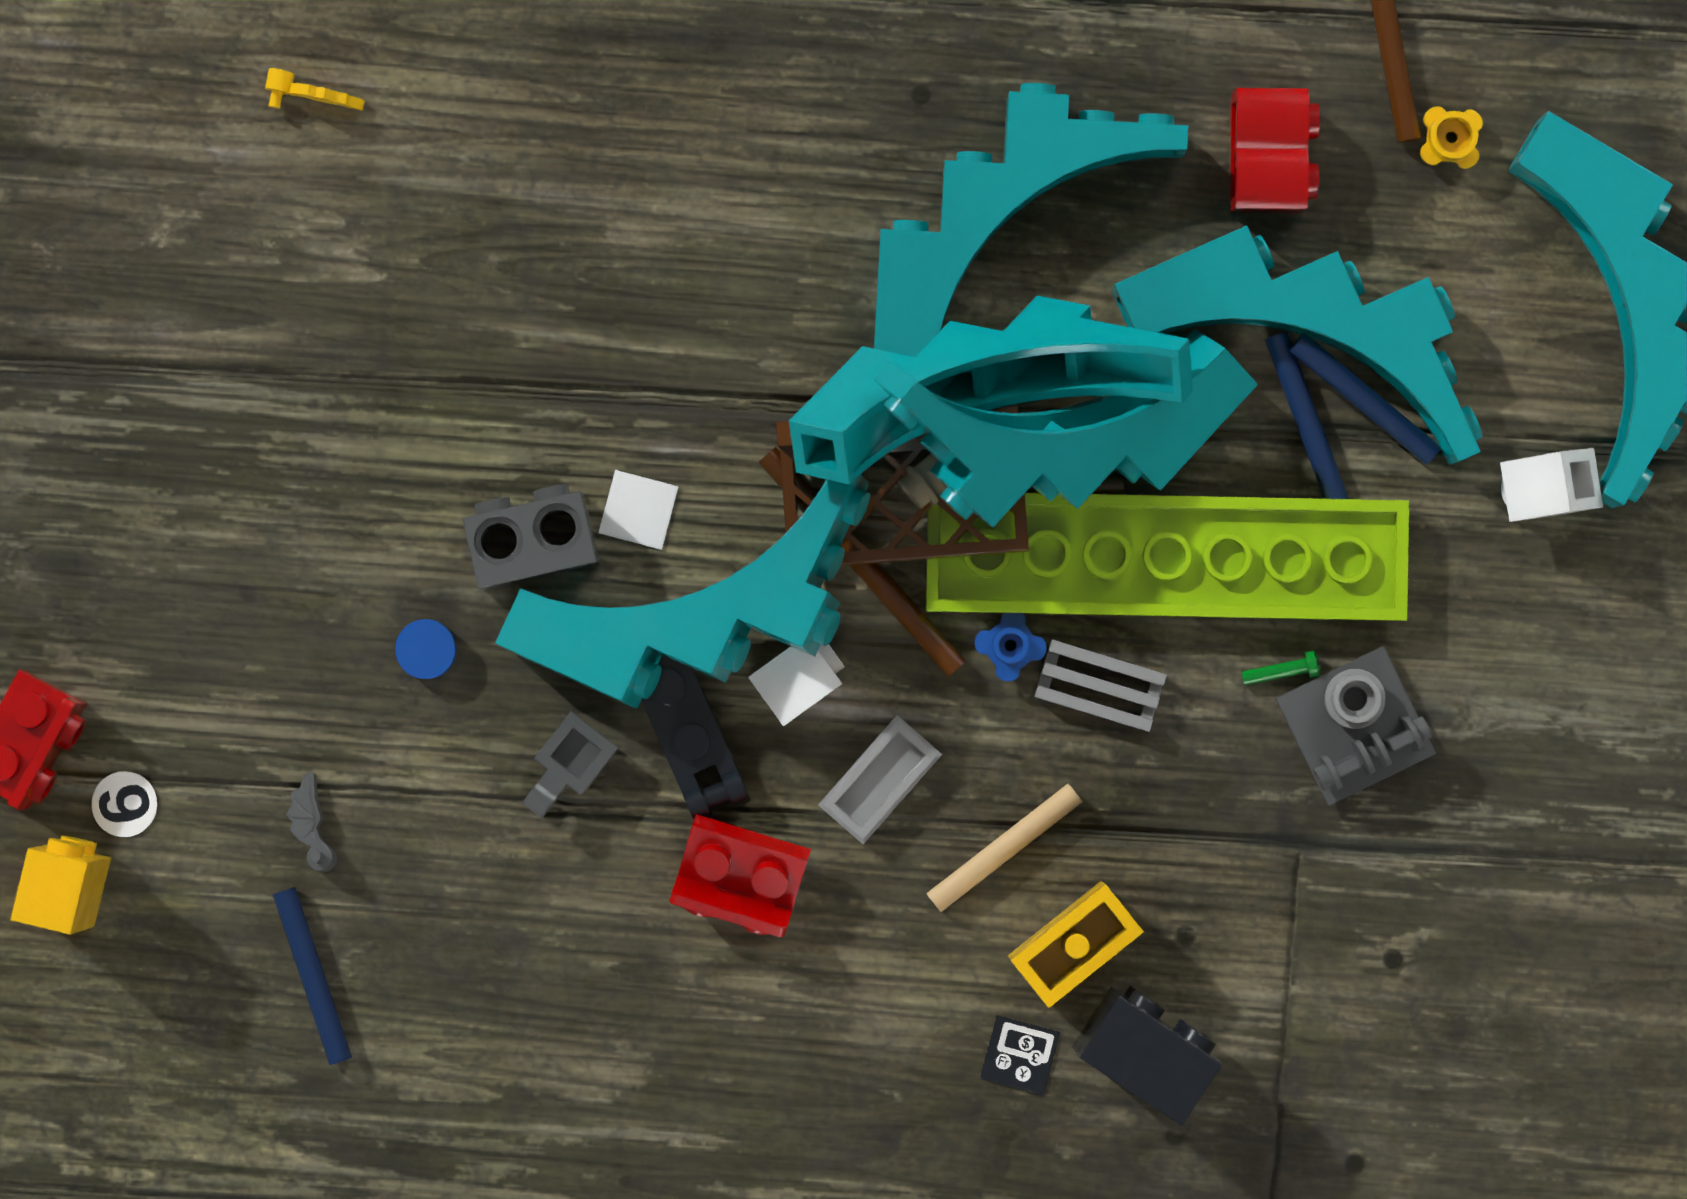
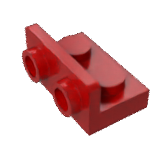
[0,669,87,810]
[669,814,811,937]

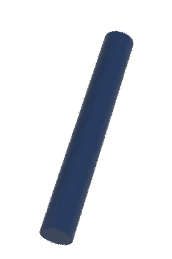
[1265,331,1349,499]
[1289,332,1441,465]
[272,887,352,1065]

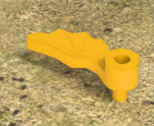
[264,68,365,111]

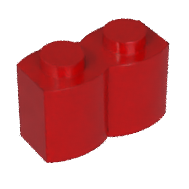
[1229,88,1320,213]

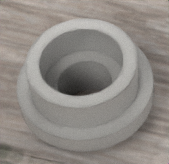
[1324,669,1385,729]

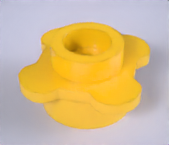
[1420,106,1483,169]

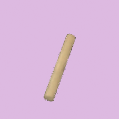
[926,784,1082,912]

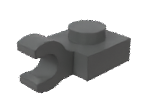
[522,711,619,818]

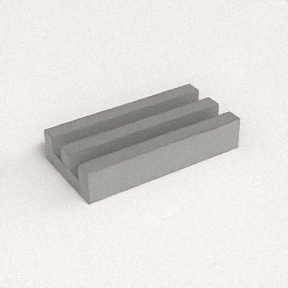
[1034,640,1167,732]

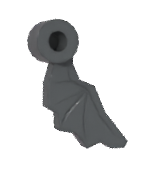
[286,772,338,872]

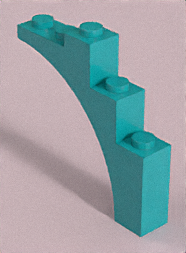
[874,82,1189,357]
[1507,111,1687,508]
[1110,225,1482,465]
[789,295,1193,484]
[873,329,1258,527]
[495,474,870,709]

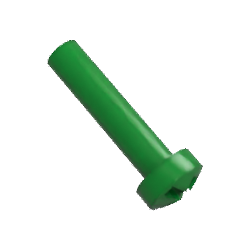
[1241,650,1321,686]

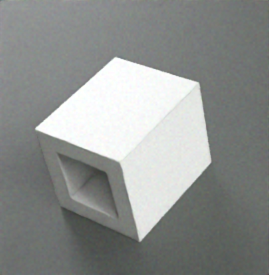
[1500,448,1603,522]
[748,644,845,726]

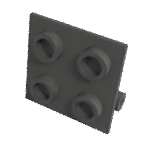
[1275,646,1436,806]

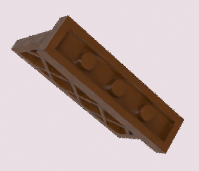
[776,404,1029,566]

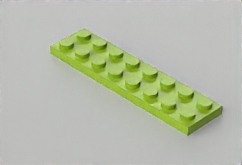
[926,493,1409,621]

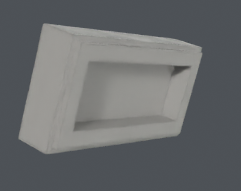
[818,715,942,844]

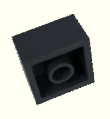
[1072,986,1223,1126]

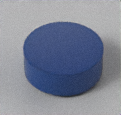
[395,619,457,679]

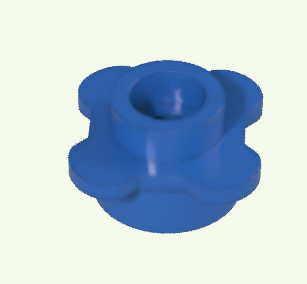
[975,613,1046,681]

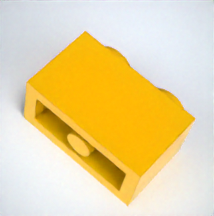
[10,836,111,934]
[1008,881,1144,1008]

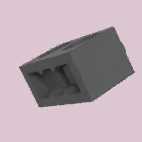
[462,484,600,590]

